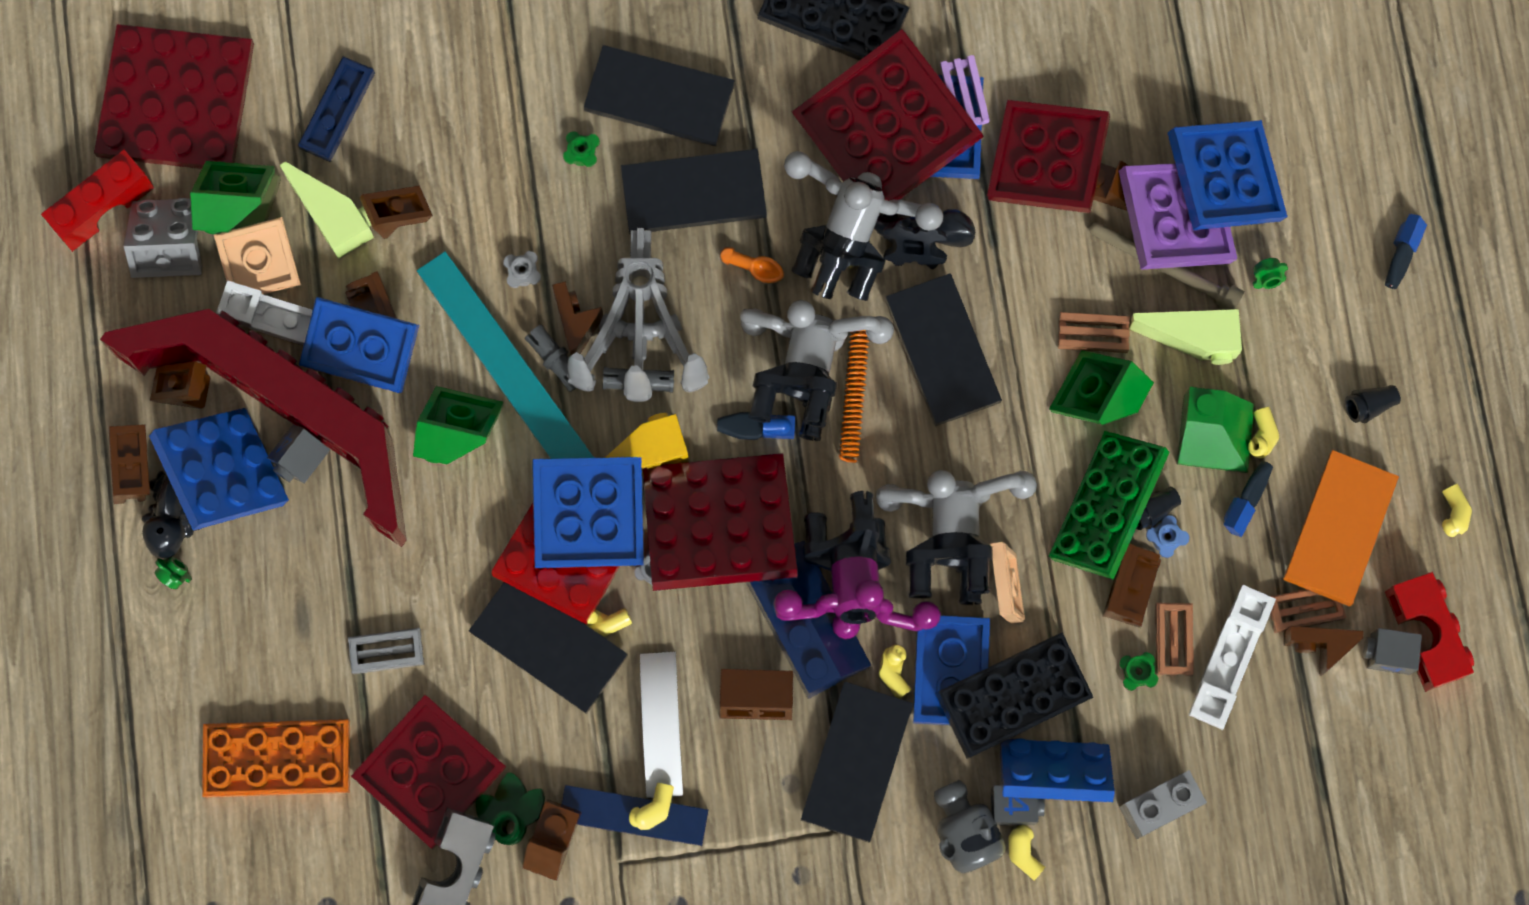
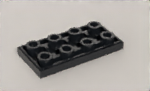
[758,0,909,61]
[584,45,735,147]
[621,149,767,235]
[885,273,1002,427]
[469,582,628,714]
[935,632,1094,759]
[800,681,913,843]

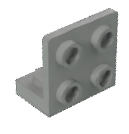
[124,198,203,278]

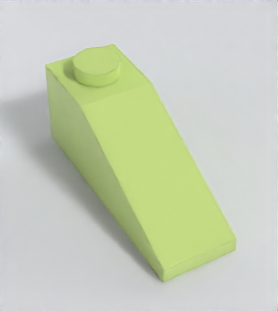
[280,162,374,259]
[1129,309,1242,365]

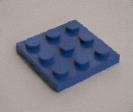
[1167,120,1288,230]
[149,408,289,531]
[532,457,644,568]

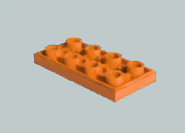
[1283,450,1399,607]
[202,719,350,798]

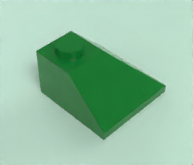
[190,161,275,234]
[1049,350,1154,425]
[413,386,504,465]
[1177,387,1254,473]

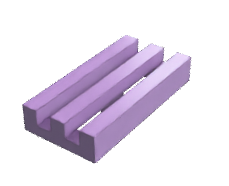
[940,55,990,126]

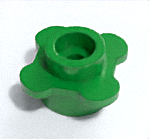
[563,131,600,167]
[1252,258,1288,289]
[154,557,192,590]
[1119,652,1159,691]

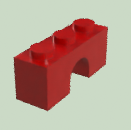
[41,150,154,252]
[1385,572,1474,692]

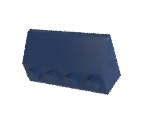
[746,541,872,699]

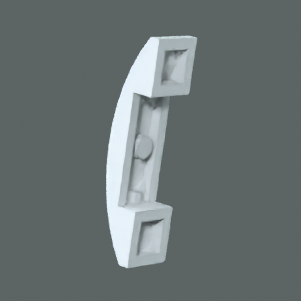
[216,280,313,345]
[1189,585,1276,730]
[640,652,683,798]

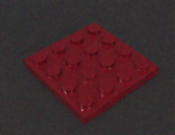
[94,24,254,169]
[792,29,984,214]
[643,453,798,591]

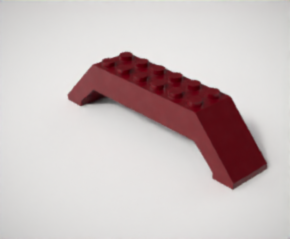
[100,309,407,547]

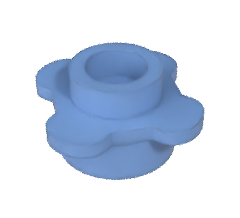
[1146,515,1189,558]

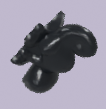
[874,209,976,269]
[141,471,202,558]

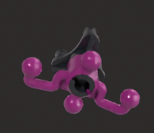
[773,491,941,639]

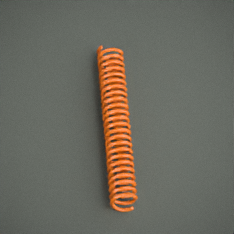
[839,330,870,463]

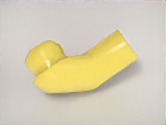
[1442,484,1472,537]
[629,783,674,830]
[1008,825,1045,881]

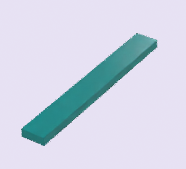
[416,251,594,459]

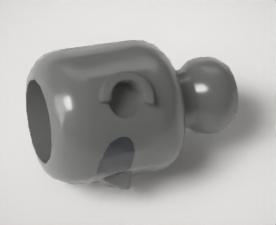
[934,780,1005,874]

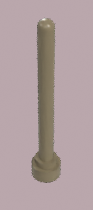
[1089,222,1245,310]

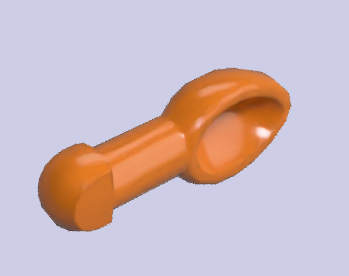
[720,247,784,283]

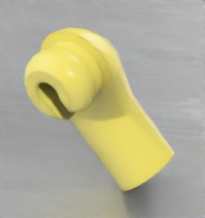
[1248,407,1279,458]
[585,608,633,637]
[878,644,912,699]

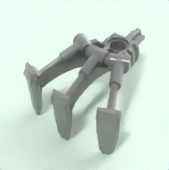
[567,228,709,402]

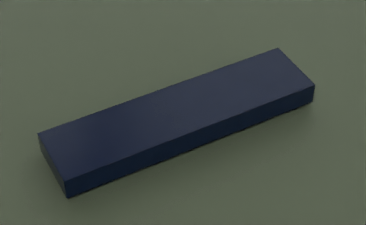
[562,785,709,847]

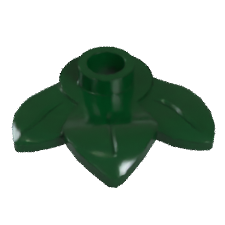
[476,772,545,846]

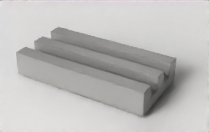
[348,628,425,674]

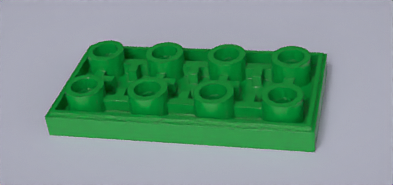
[1048,431,1170,580]

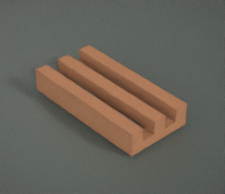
[1058,312,1130,353]
[1270,589,1346,633]
[1155,603,1194,676]

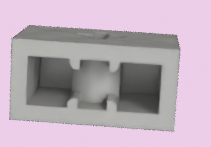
[1119,770,1207,840]

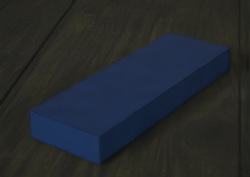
[298,56,375,162]

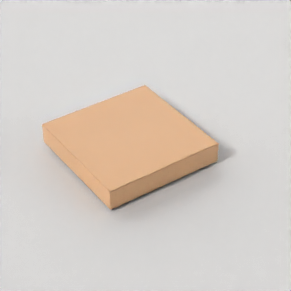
[214,217,301,295]
[990,542,1025,624]

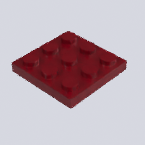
[987,100,1110,213]
[351,695,506,850]

